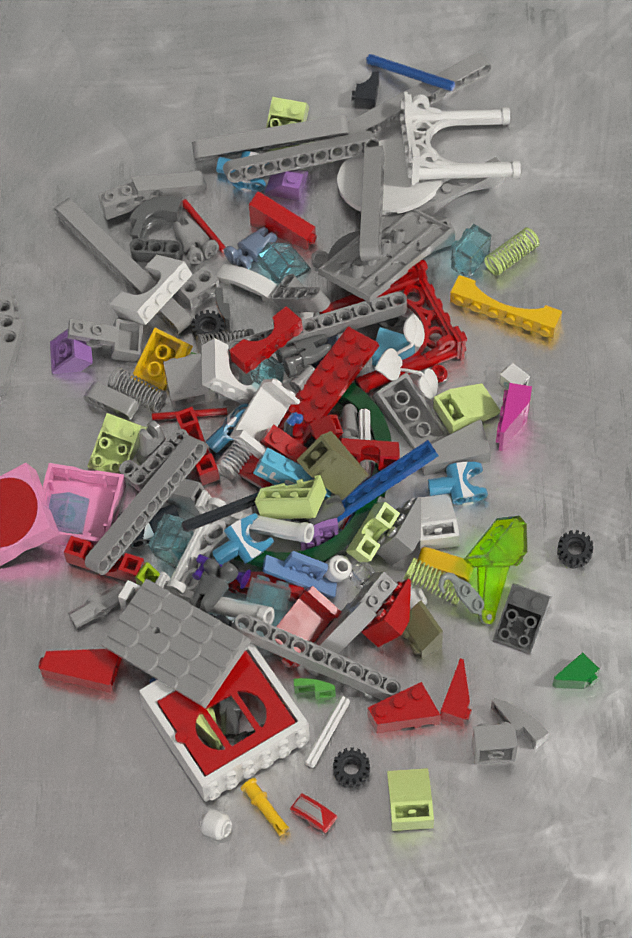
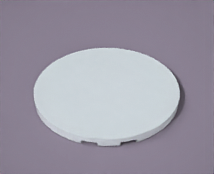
[337,139,444,215]

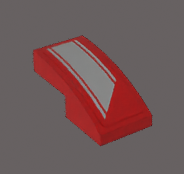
[290,793,338,833]

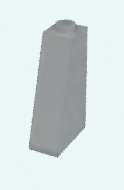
[420,420,491,476]

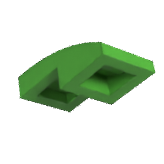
[293,678,336,699]

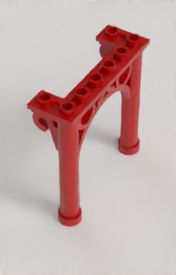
[319,260,467,394]

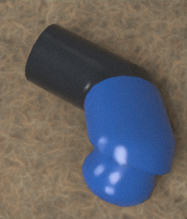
[284,412,303,438]

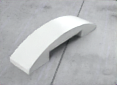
[216,264,279,308]

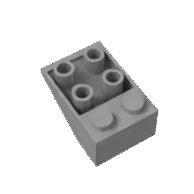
[163,353,209,409]
[376,497,421,566]

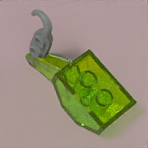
[438,515,528,624]

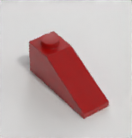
[440,658,472,727]

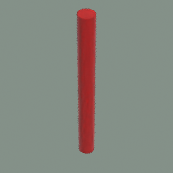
[182,199,226,253]
[152,407,228,421]

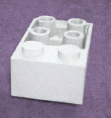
[411,494,459,551]

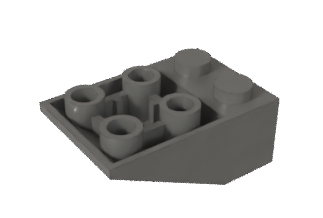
[493,583,552,654]

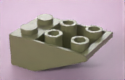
[297,431,369,500]

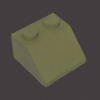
[402,600,443,659]

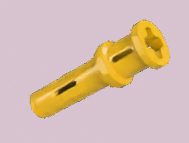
[240,778,289,836]

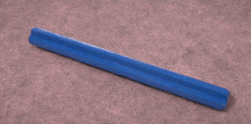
[366,54,455,91]

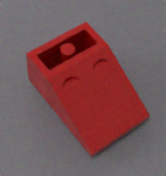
[361,578,411,647]

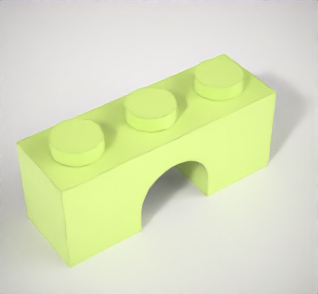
[346,502,400,563]

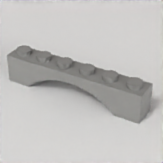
[415,157,505,217]

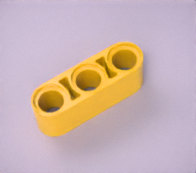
[415,547,475,583]

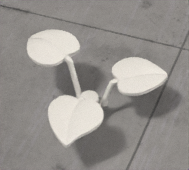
[375,313,438,401]

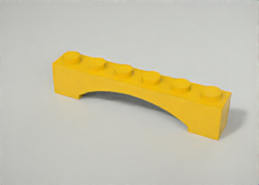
[450,275,562,338]

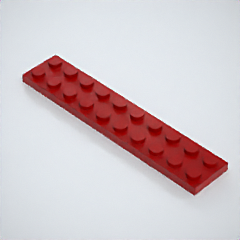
[237,327,379,488]

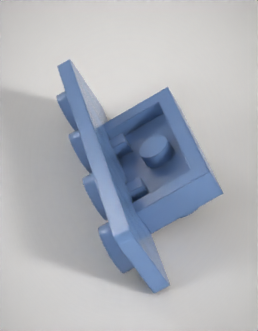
[263,551,337,599]

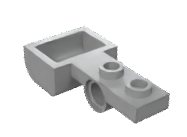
[67,318,143,362]

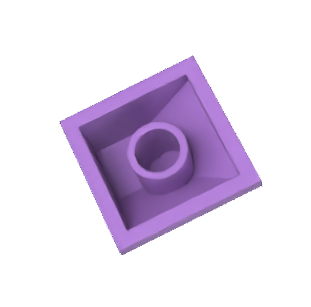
[265,169,308,201]
[50,329,93,374]

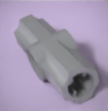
[68,584,123,628]

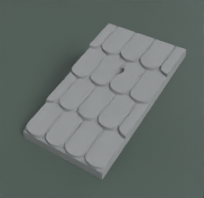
[318,209,452,303]
[101,579,251,708]

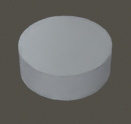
[311,250,328,269]

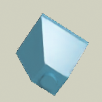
[372,327,415,366]

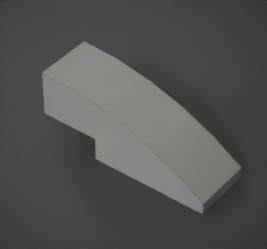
[491,698,549,749]

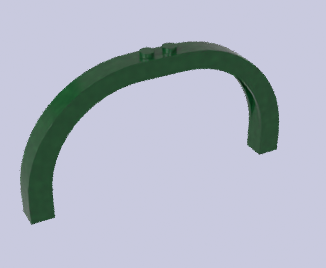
[229,367,392,572]

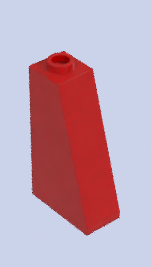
[249,191,317,250]
[38,649,122,693]

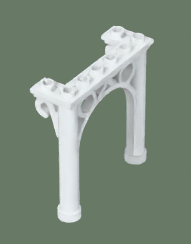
[400,92,521,185]
[155,490,314,624]

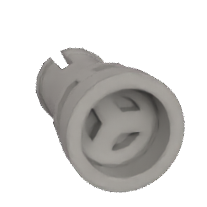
[289,365,315,392]

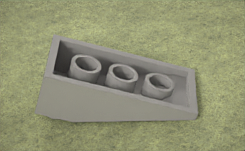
[372,372,449,449]

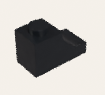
[351,71,379,110]

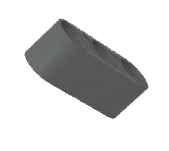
[129,238,183,263]

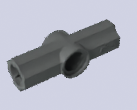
[220,692,241,739]

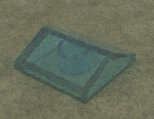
[250,356,284,386]
[49,492,90,535]

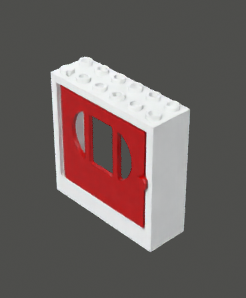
[139,643,310,802]

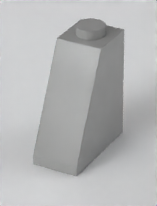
[166,479,205,516]

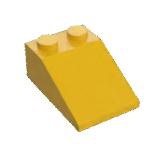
[131,327,193,392]

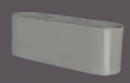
[83,382,140,421]

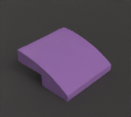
[300,518,338,551]

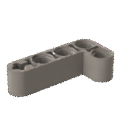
[271,274,330,312]
[119,429,189,492]

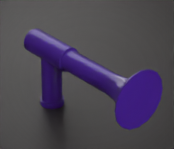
[192,554,251,589]

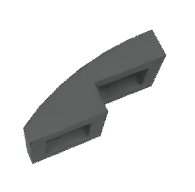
[215,287,230,329]

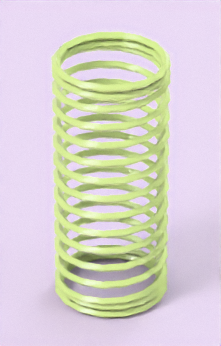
[484,227,540,276]
[403,557,460,605]

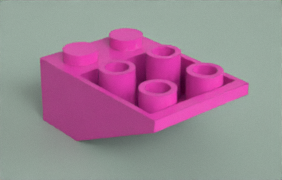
[496,383,532,451]

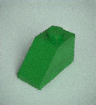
[552,652,600,689]

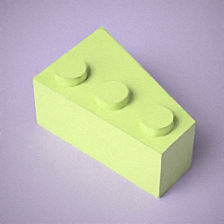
[255,475,327,519]

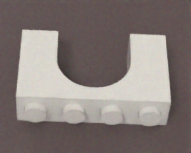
[110,255,192,325]
[201,338,269,404]

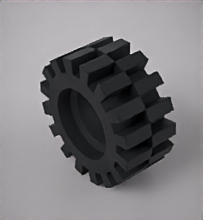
[191,310,225,343]
[557,530,594,568]
[333,747,370,788]

